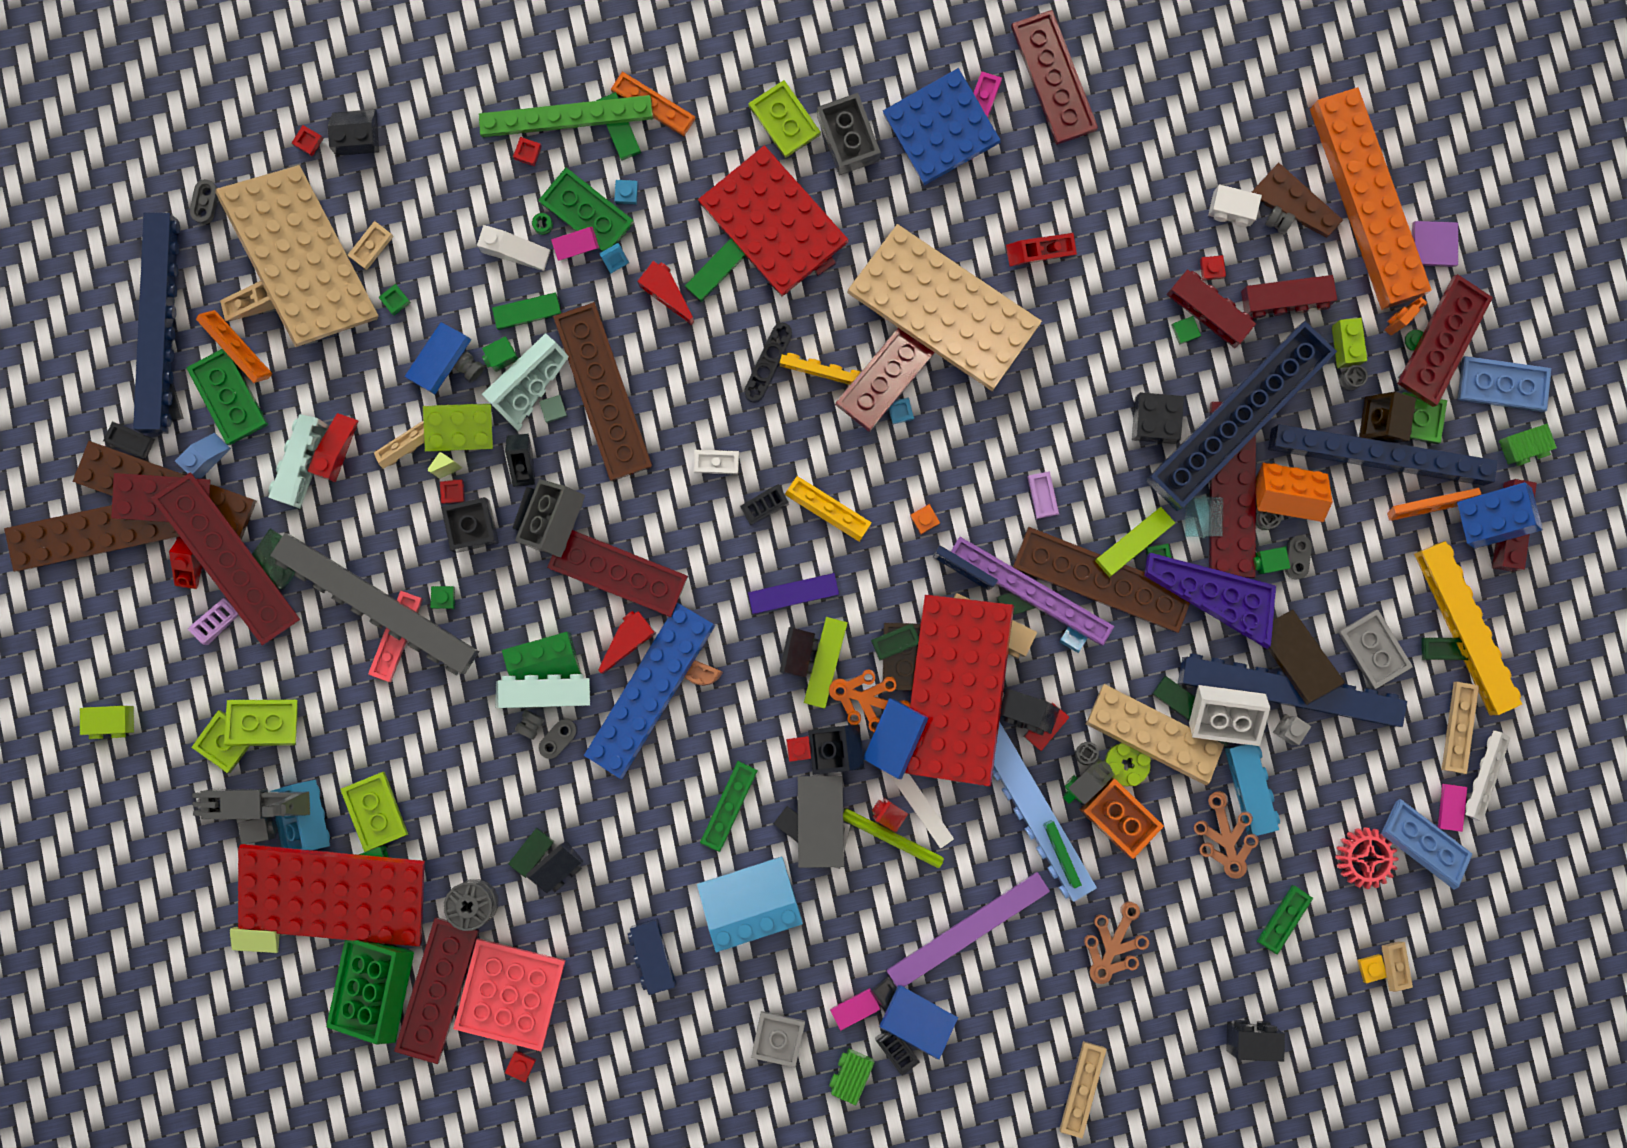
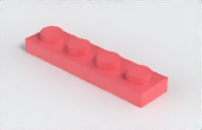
[368,591,423,682]

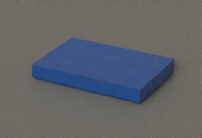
[404,322,471,395]
[863,698,928,779]
[879,985,958,1060]

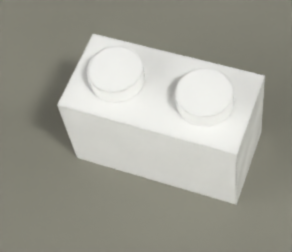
[1208,184,1262,227]

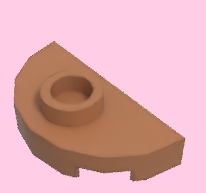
[685,660,723,686]

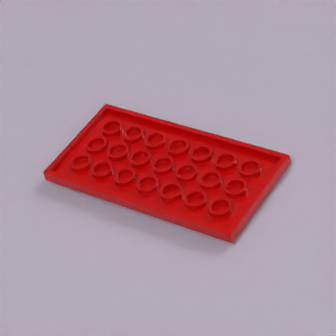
[905,595,1014,786]
[238,844,425,947]

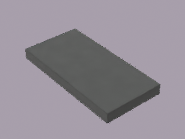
[798,776,844,868]

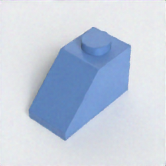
[175,433,231,479]

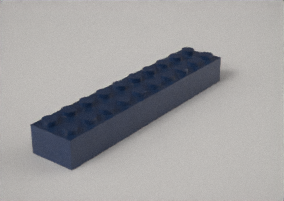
[1145,321,1337,511]

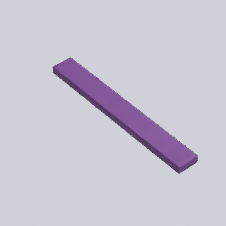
[951,537,1114,646]
[887,872,1050,987]

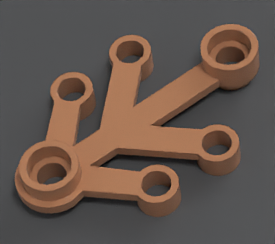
[1194,791,1259,879]
[1084,901,1149,984]

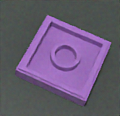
[1412,221,1458,267]

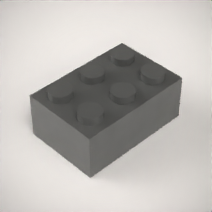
[817,93,881,176]
[515,479,585,558]

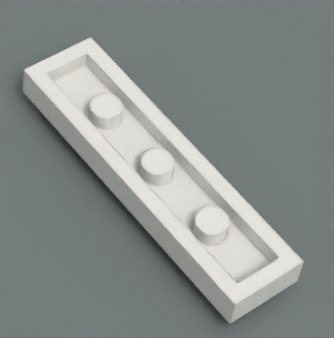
[1465,731,1510,822]

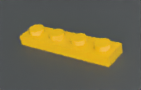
[780,353,861,385]
[785,476,872,542]

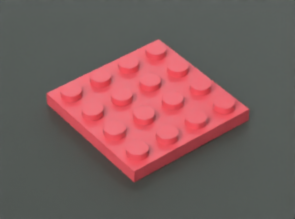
[453,938,566,1051]

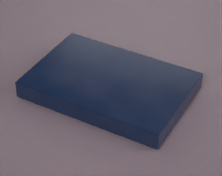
[933,545,998,590]

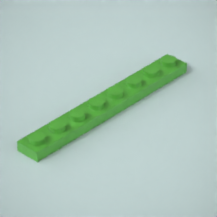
[479,95,653,137]

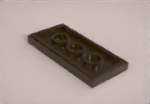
[1268,610,1345,705]

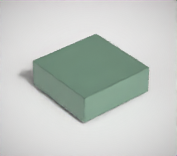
[539,395,568,423]

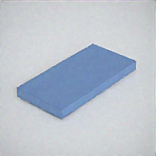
[1458,356,1551,412]
[1381,799,1472,889]

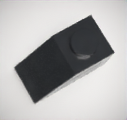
[505,433,535,487]

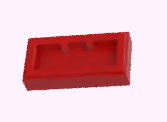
[1023,703,1069,751]

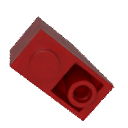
[169,536,202,589]

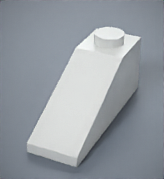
[477,225,550,271]

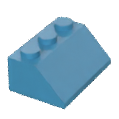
[270,780,330,850]

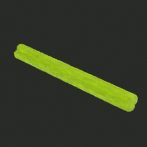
[843,809,944,868]

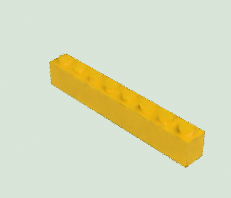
[1414,541,1523,715]

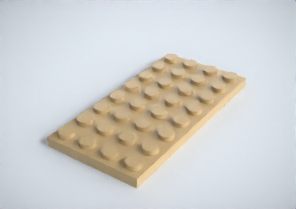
[215,165,378,347]
[847,224,1042,391]

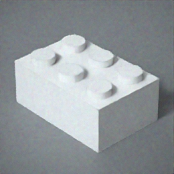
[1189,685,1270,746]

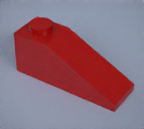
[1006,233,1077,266]
[637,261,694,325]
[308,413,359,482]
[598,611,656,674]

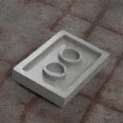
[1338,609,1413,689]

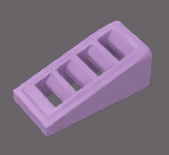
[188,598,239,645]

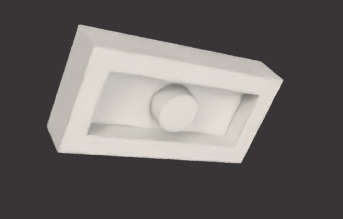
[694,450,739,474]

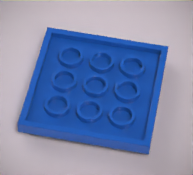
[883,68,1001,186]

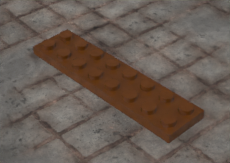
[553,302,653,482]
[72,441,257,540]
[4,505,179,572]
[1012,527,1190,633]

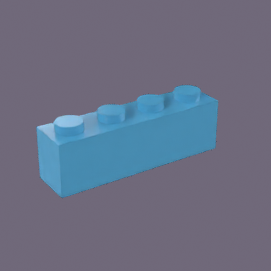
[1224,744,1280,836]

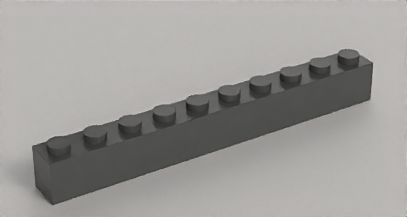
[270,533,480,675]

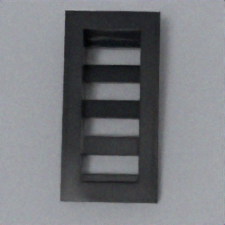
[740,484,789,526]
[875,1031,920,1076]

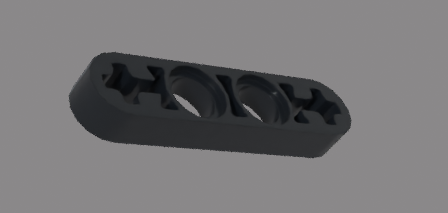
[744,322,792,403]

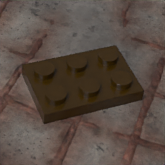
[882,623,921,691]

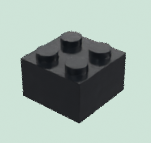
[1132,392,1184,444]
[441,497,499,553]
[1000,688,1060,736]
[1226,1020,1285,1062]

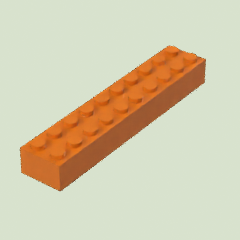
[1310,87,1432,310]

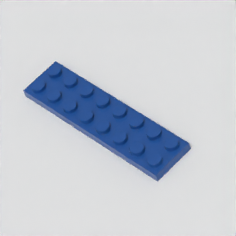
[584,603,716,779]

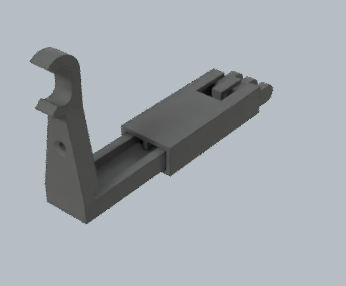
[192,789,310,819]

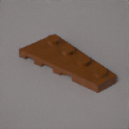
[1252,162,1343,238]

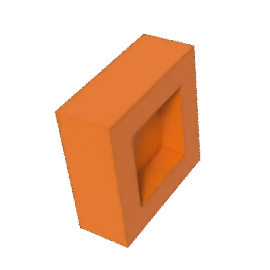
[910,504,940,535]

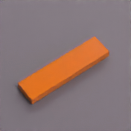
[611,71,695,137]
[196,310,272,383]
[1387,488,1482,521]

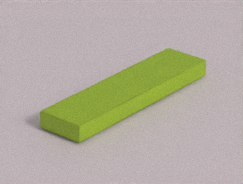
[1095,507,1175,578]
[804,617,848,709]

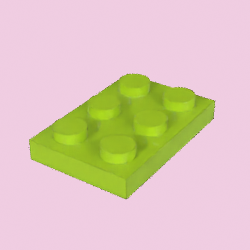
[748,80,821,158]
[423,404,493,451]
[224,700,298,746]
[340,772,408,852]

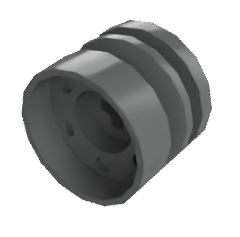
[444,879,498,931]

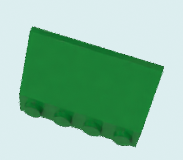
[326,940,414,1045]

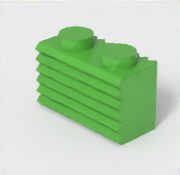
[1499,423,1557,466]
[829,1048,875,1106]

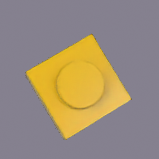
[1357,954,1387,983]

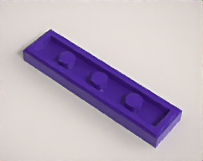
[748,573,839,614]

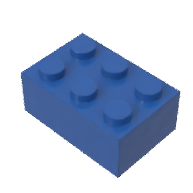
[1457,482,1543,549]

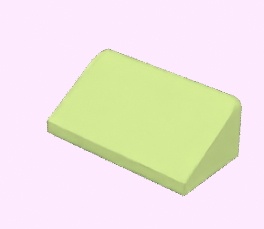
[428,452,463,479]
[230,927,280,953]

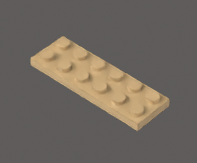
[1086,684,1224,785]

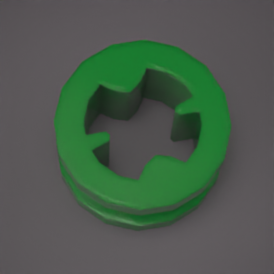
[532,213,553,235]

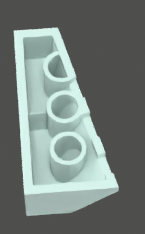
[482,333,569,431]
[268,414,329,509]
[495,674,590,708]

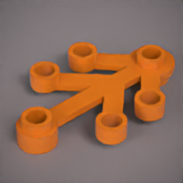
[829,670,911,732]

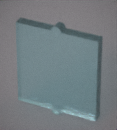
[1185,496,1223,539]

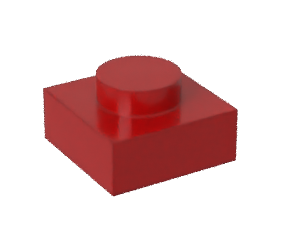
[292,125,324,156]
[513,137,542,167]
[1200,255,1226,281]
[440,480,465,504]
[786,736,811,762]
[505,1051,536,1083]

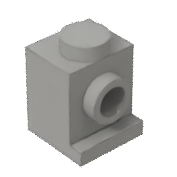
[1273,714,1311,745]

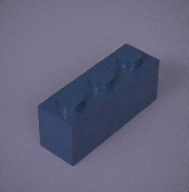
[627,918,676,995]

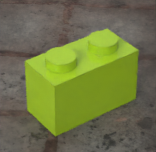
[1332,318,1367,369]
[80,706,134,739]

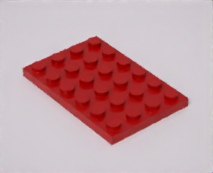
[698,145,849,297]

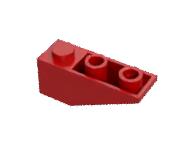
[872,798,908,833]

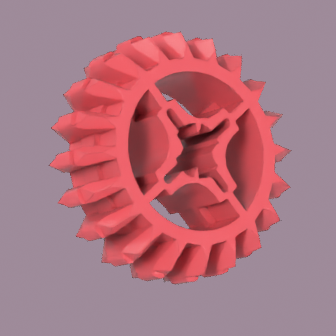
[1335,827,1399,889]

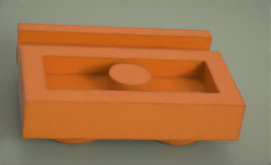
[1385,297,1428,336]

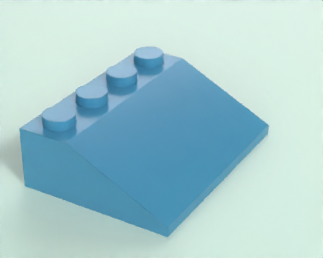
[697,856,803,952]

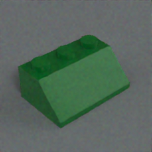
[502,632,582,680]

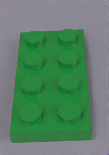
[538,167,634,252]
[186,349,268,446]

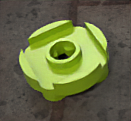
[1105,743,1151,786]

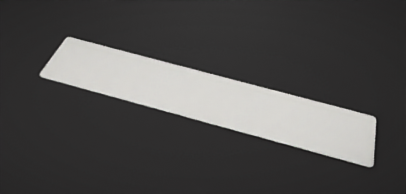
[890,773,954,848]

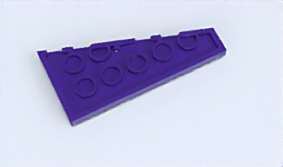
[1145,553,1276,649]

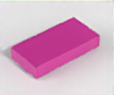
[551,227,599,261]
[1438,784,1467,832]
[830,988,881,1031]

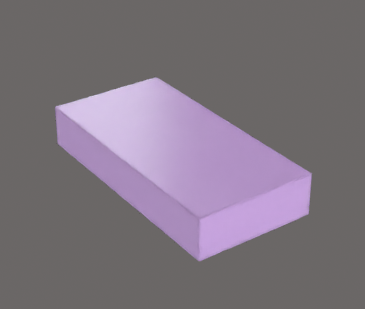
[1027,471,1059,519]

